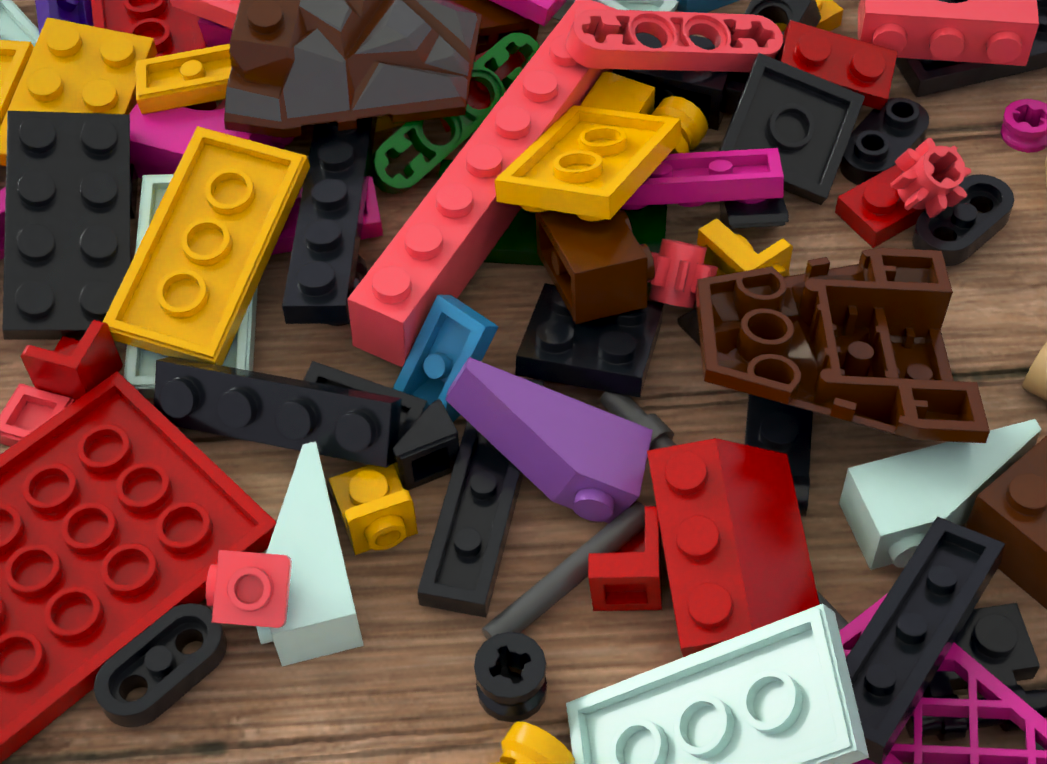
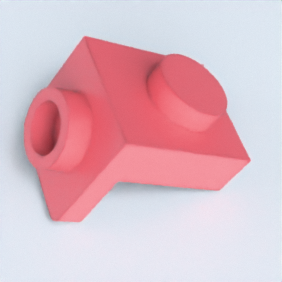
[206,550,292,628]

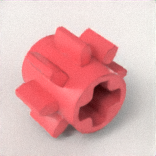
[890,138,972,218]
[647,238,718,308]

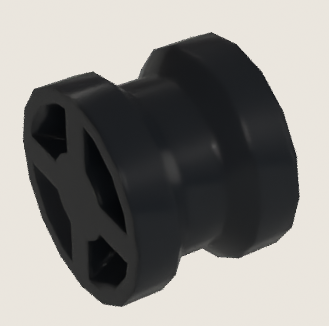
[474,632,547,722]

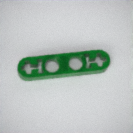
[369,32,540,194]

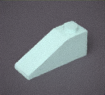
[839,419,1042,570]
[256,441,364,667]

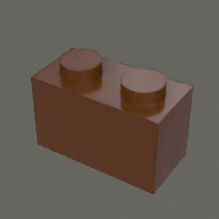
[535,210,655,324]

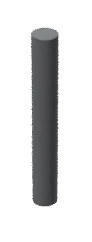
[482,501,645,640]

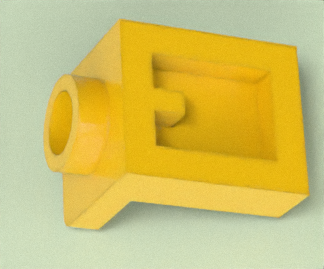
[697,218,793,277]
[328,464,418,555]

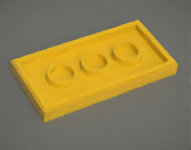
[103,126,310,366]

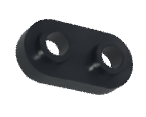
[839,98,929,185]
[912,174,1014,266]
[94,603,227,727]

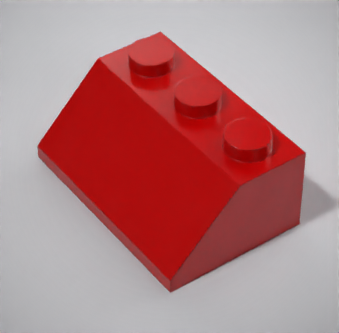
[647,438,820,657]

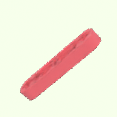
[566,9,783,72]

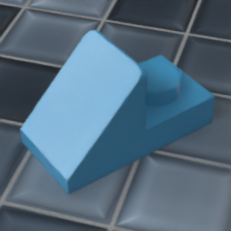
[392,295,499,422]

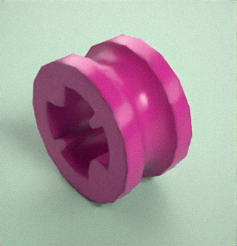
[1000,99,1047,153]

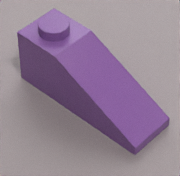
[445,357,653,523]

